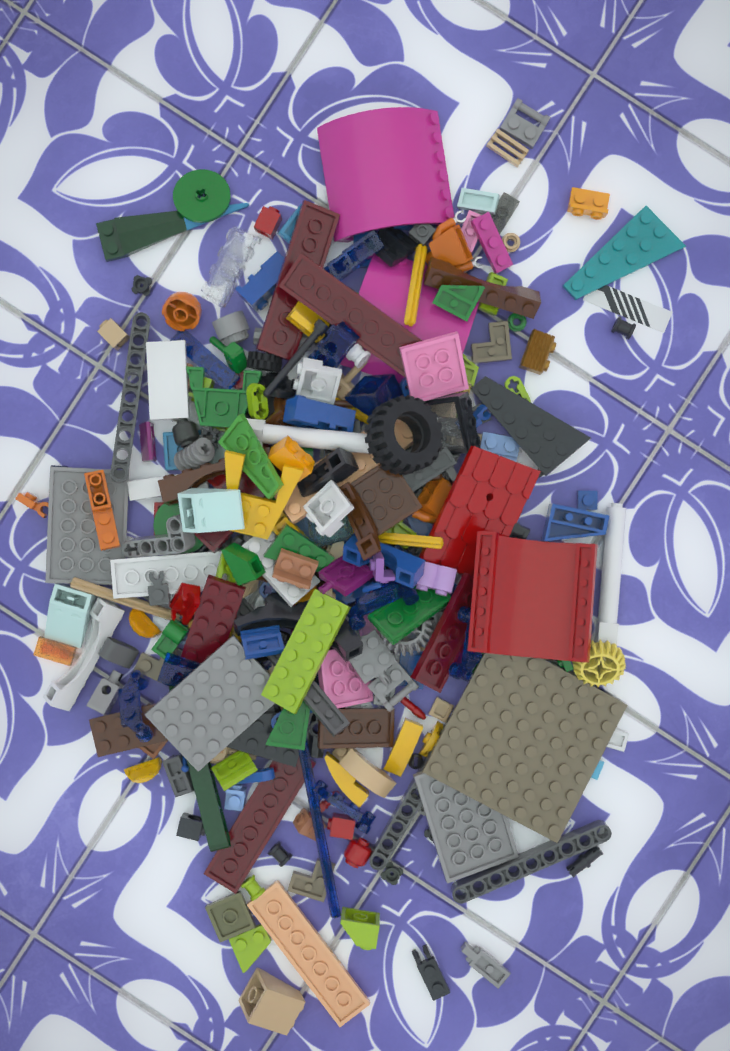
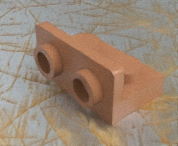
[272,548,319,590]

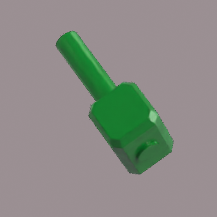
[209,336,247,374]

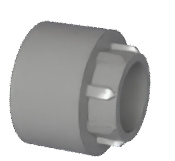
[212,311,250,346]

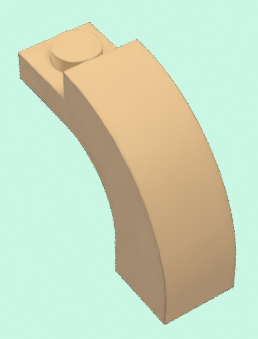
[332,748,397,798]

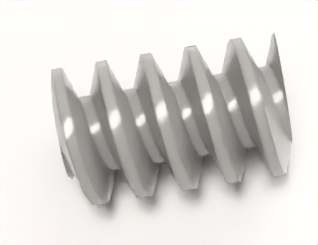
[174,437,215,471]

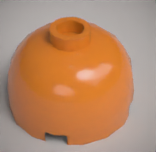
[162,292,202,331]

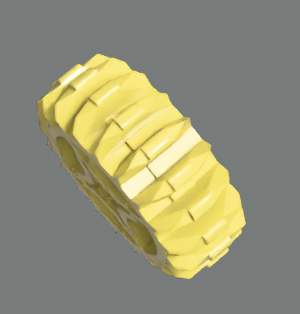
[572,639,626,688]

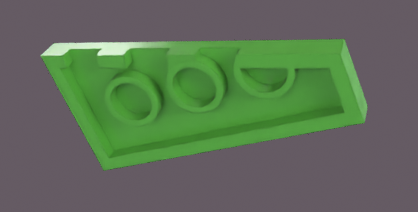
[218,413,284,499]

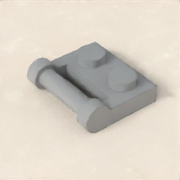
[500,98,551,149]
[367,660,419,712]

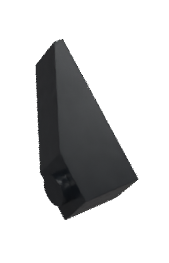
[297,447,359,497]

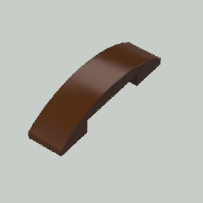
[339,482,381,561]

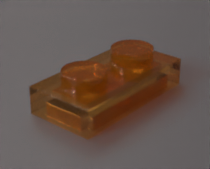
[33,636,77,666]

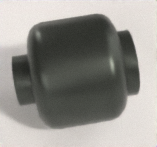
[172,418,199,449]

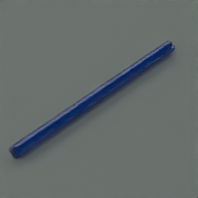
[298,737,341,918]

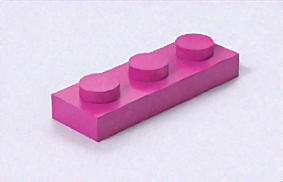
[470,212,513,274]

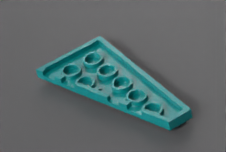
[562,205,686,300]

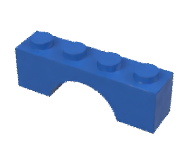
[343,533,425,589]

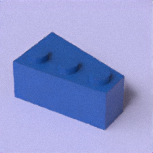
[235,251,284,312]
[283,395,356,432]
[541,503,610,541]

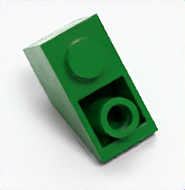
[221,542,266,586]

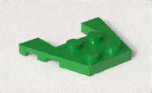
[186,366,262,428]

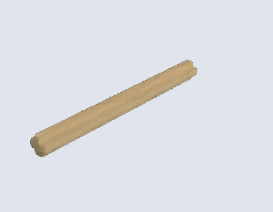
[70,577,181,622]

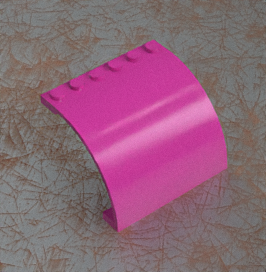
[317,107,454,242]
[338,253,479,387]

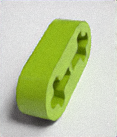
[504,376,531,402]
[246,383,269,420]

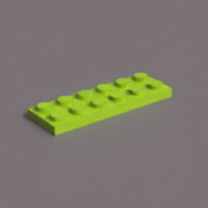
[261,589,351,714]

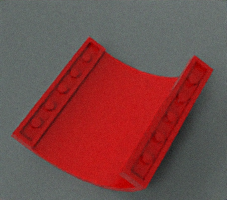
[468,531,598,663]

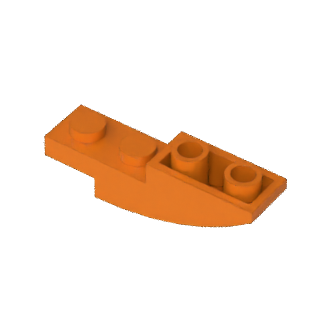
[84,469,120,551]

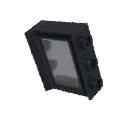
[423,391,481,455]

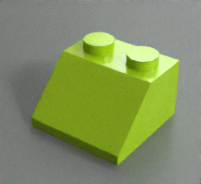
[340,907,380,950]

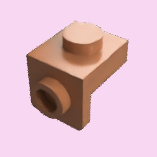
[293,808,327,841]

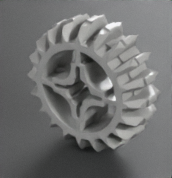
[380,618,433,656]

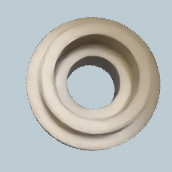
[502,233,520,253]

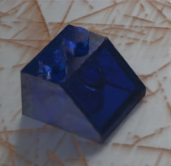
[344,374,402,416]

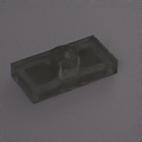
[490,192,520,235]

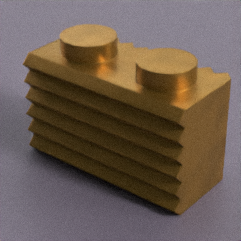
[519,329,557,375]

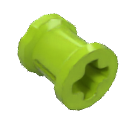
[241,874,265,901]

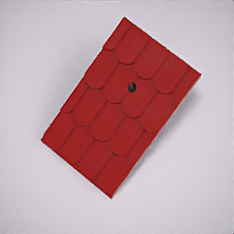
[419,446,541,577]

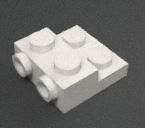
[293,357,342,405]
[303,480,354,537]

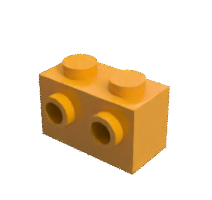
[268,435,315,482]

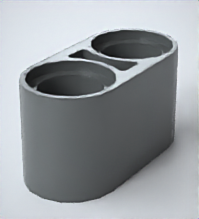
[98,637,139,669]

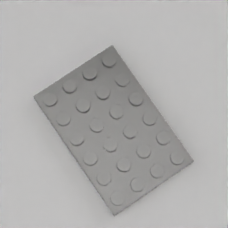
[45,467,129,585]
[145,635,275,771]
[413,771,519,884]

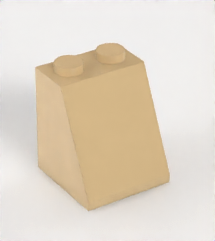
[238,968,305,1036]

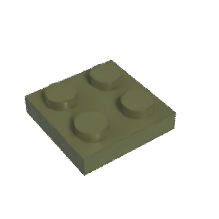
[205,890,256,943]

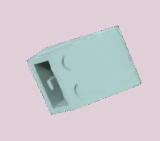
[178,488,245,533]
[44,583,97,648]

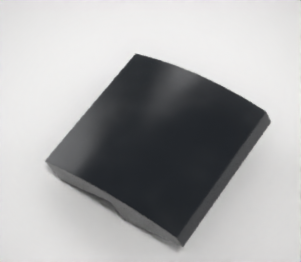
[363,227,418,267]

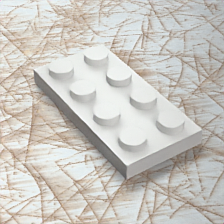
[242,531,320,607]

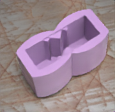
[416,562,457,596]

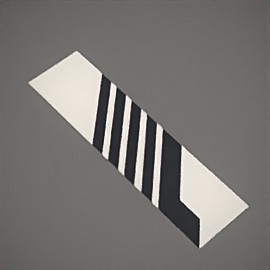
[583,285,673,333]

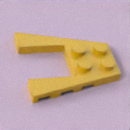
[224,450,304,540]

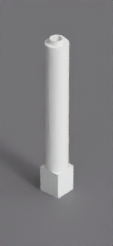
[246,418,369,454]
[594,503,627,645]

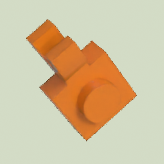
[15,492,49,518]

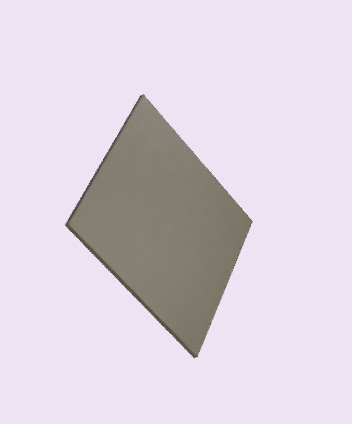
[422,653,628,843]

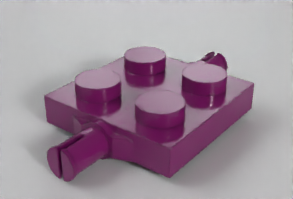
[319,555,374,597]

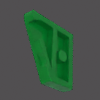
[432,285,485,322]

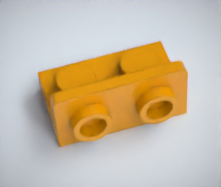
[567,187,610,220]

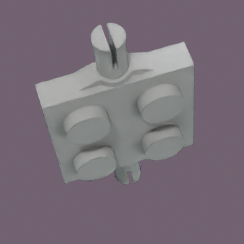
[348,627,397,686]

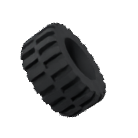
[364,395,443,475]

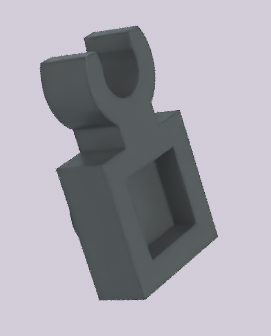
[148,571,170,606]

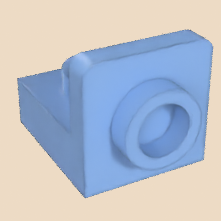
[224,784,247,811]

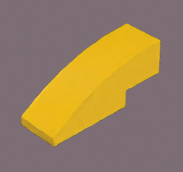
[383,717,423,777]
[324,751,369,808]

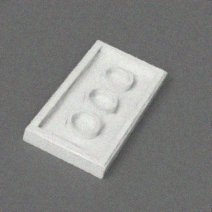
[146,340,190,420]

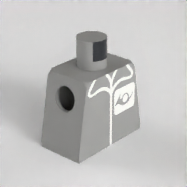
[86,670,123,715]

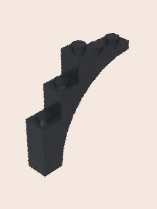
[234,592,363,662]

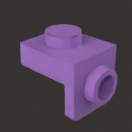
[370,551,395,583]

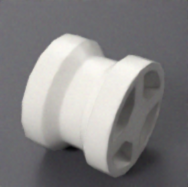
[346,343,371,368]

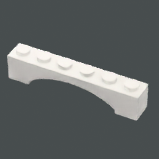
[43,597,125,711]

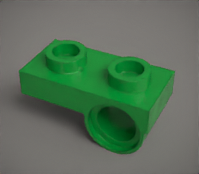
[151,619,190,661]

